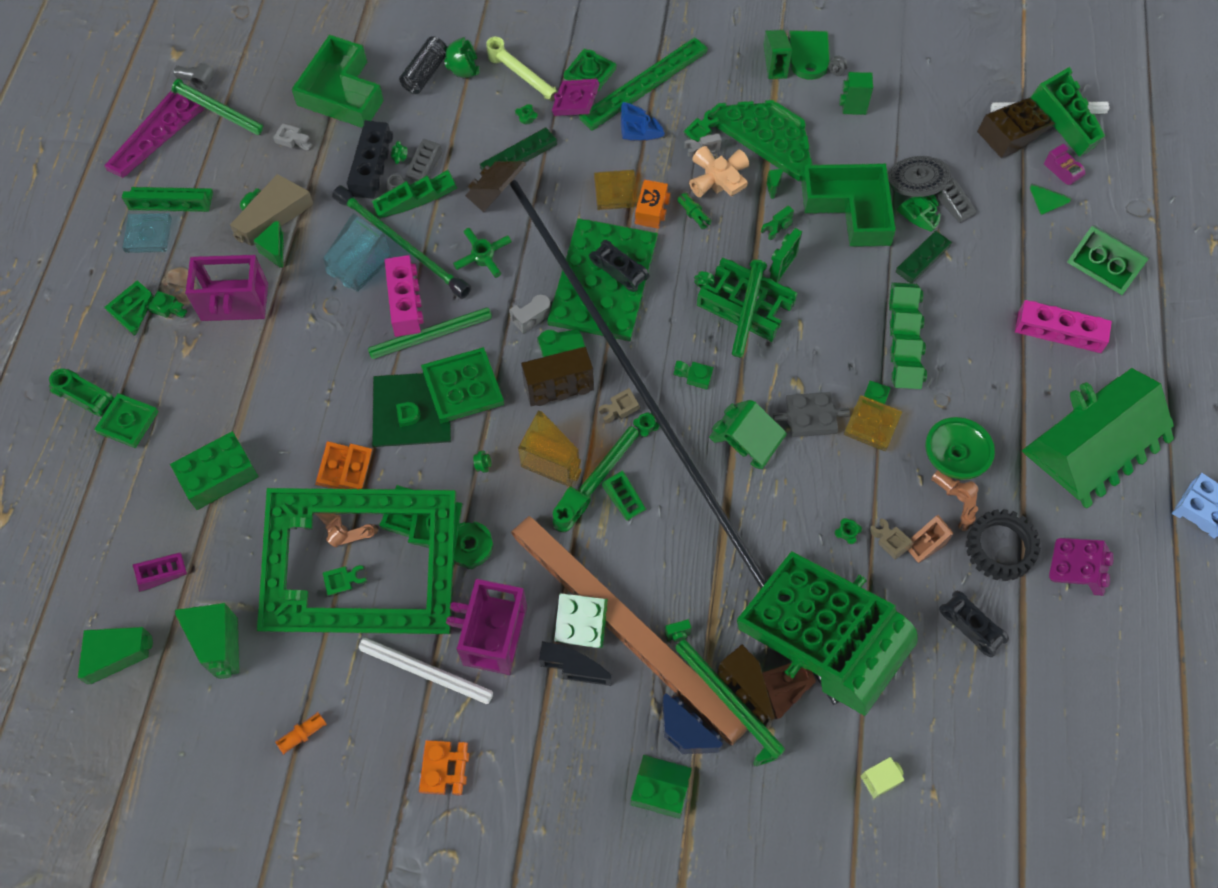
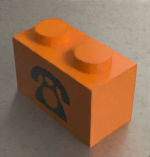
[635,179,671,229]

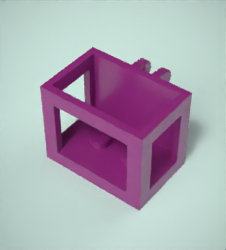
[185,255,269,321]
[446,579,527,675]

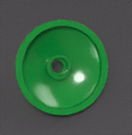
[925,417,995,480]

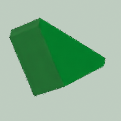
[253,221,284,268]

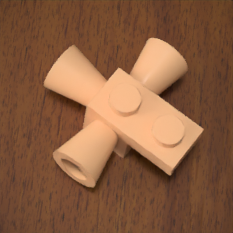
[689,146,749,197]

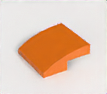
[315,441,372,489]

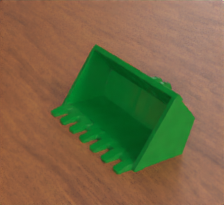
[1021,368,1174,508]

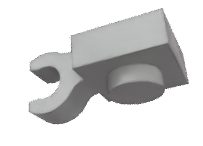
[273,124,312,150]
[684,133,721,157]

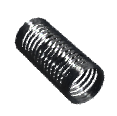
[399,36,447,94]

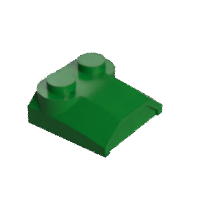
[537,329,585,357]

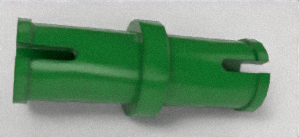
[677,193,711,229]

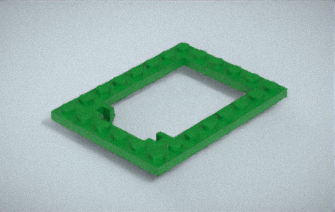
[257,488,456,634]

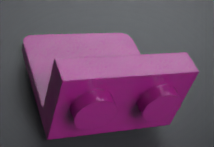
[1049,538,1114,596]

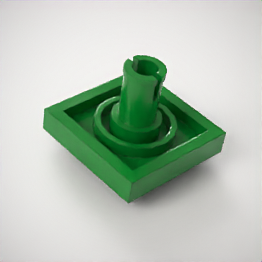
[564,48,617,94]

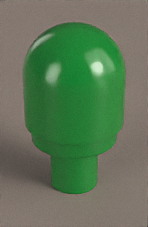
[240,188,261,211]

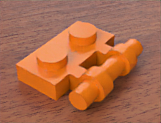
[419,740,469,795]

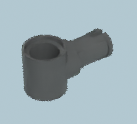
[174,63,215,90]

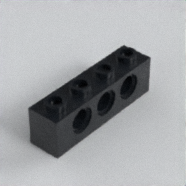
[346,120,393,199]

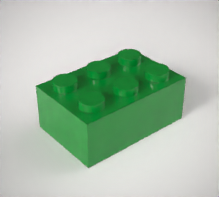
[170,431,259,510]

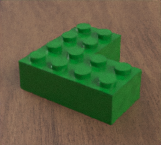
[291,34,384,128]
[801,164,896,247]

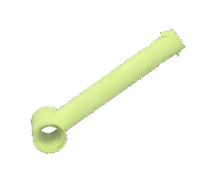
[487,37,558,101]

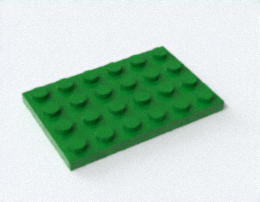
[547,218,658,342]

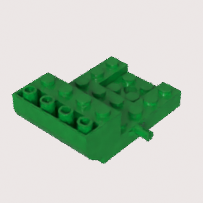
[737,551,918,716]

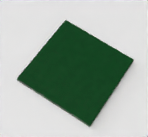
[372,373,451,447]

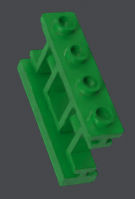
[697,258,798,342]

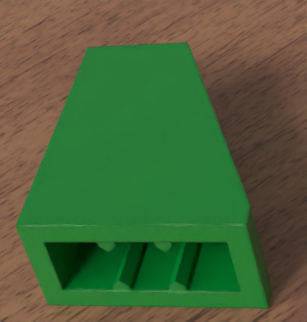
[763,30,792,79]
[78,627,153,684]

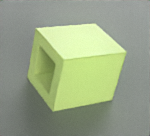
[860,757,905,799]

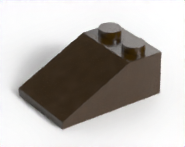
[465,161,526,213]

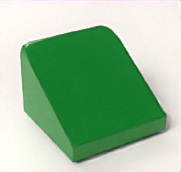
[766,169,783,199]
[753,736,779,767]

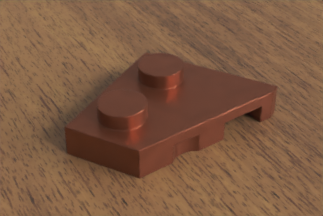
[762,663,816,720]

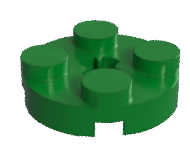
[454,522,494,570]

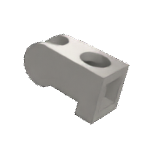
[510,295,550,334]

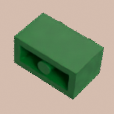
[839,72,873,115]

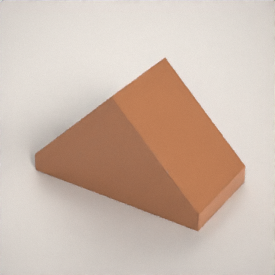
[908,515,954,563]

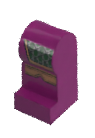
[1044,143,1085,185]

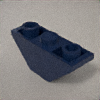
[662,693,723,754]

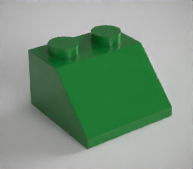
[630,755,692,819]

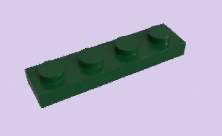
[479,127,557,170]

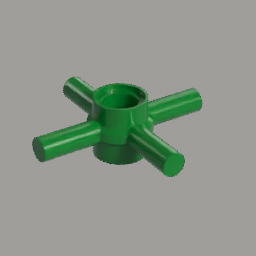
[453,228,512,278]

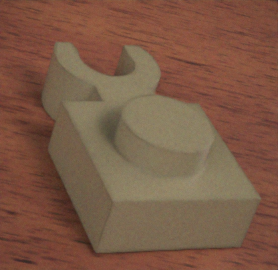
[598,388,641,423]
[870,518,913,559]

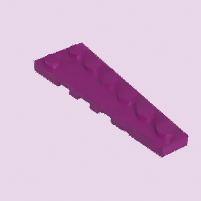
[104,90,205,178]

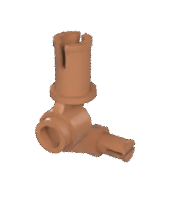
[931,470,979,531]
[313,513,378,547]

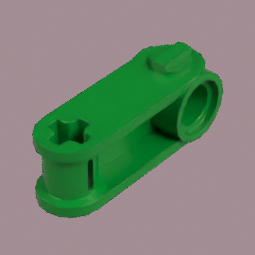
[49,368,114,417]

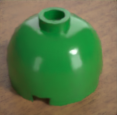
[444,37,479,78]

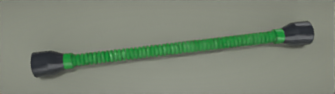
[332,185,471,299]

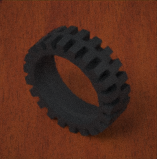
[966,509,1041,581]

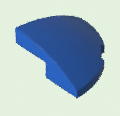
[621,102,665,140]

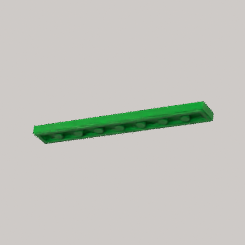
[579,37,708,131]

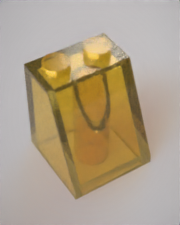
[518,410,582,487]

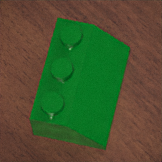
[1067,225,1150,295]

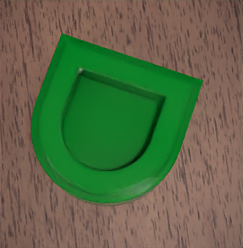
[396,402,421,427]

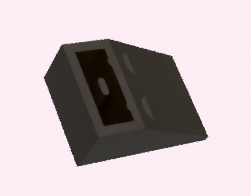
[977,97,1055,158]
[717,644,775,730]

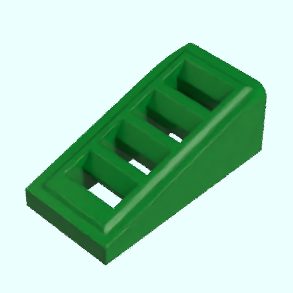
[601,470,646,521]

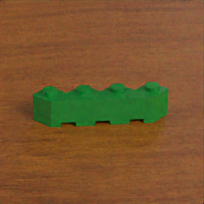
[889,282,927,389]

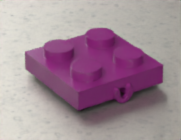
[552,79,600,116]

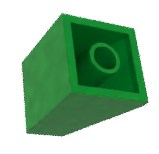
[175,603,239,679]

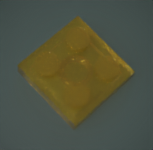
[594,170,638,210]
[844,395,902,452]

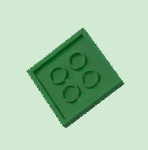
[421,347,504,424]

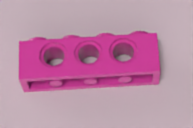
[384,255,424,337]
[1015,300,1112,353]

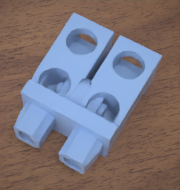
[1171,473,1218,539]

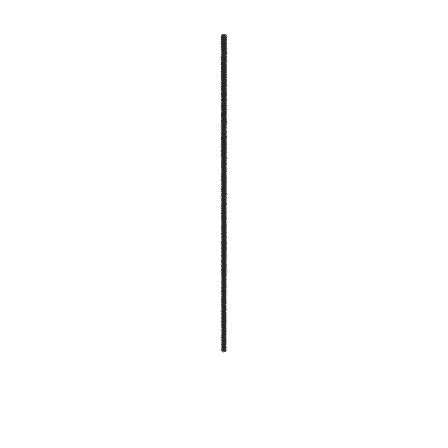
[510,180,839,705]

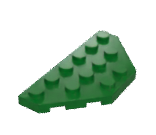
[709,100,812,182]

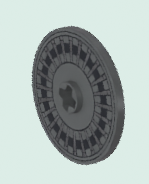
[888,156,951,197]

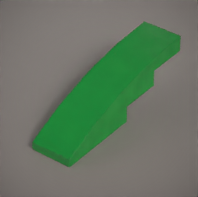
[372,170,458,218]

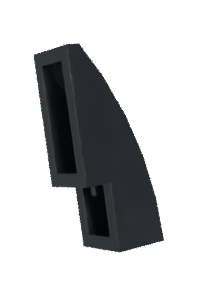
[539,641,612,686]

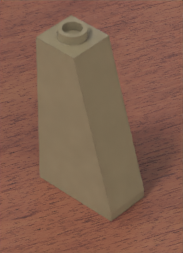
[230,174,314,246]

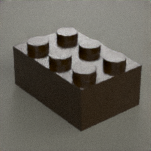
[521,346,594,406]

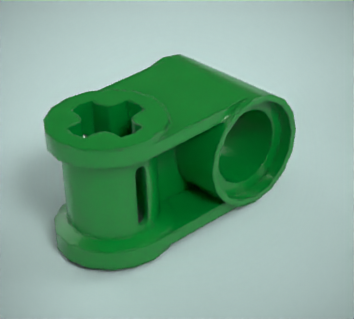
[553,486,591,532]

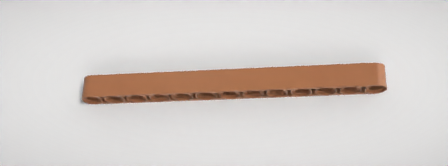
[511,516,748,746]

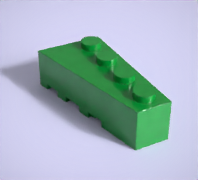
[1030,67,1105,157]

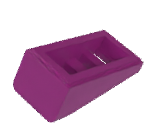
[132,552,187,592]

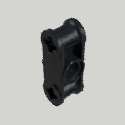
[589,240,650,292]
[939,591,1009,658]

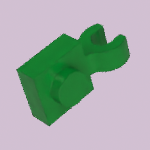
[761,205,794,240]
[147,291,188,318]
[673,361,714,390]

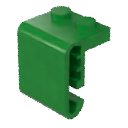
[709,400,787,469]

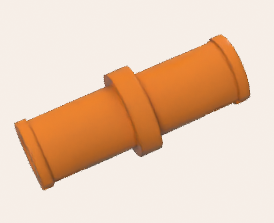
[275,712,327,755]

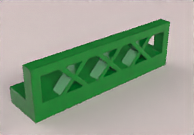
[122,187,213,212]

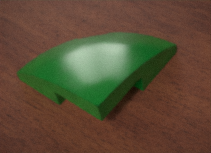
[896,194,941,232]

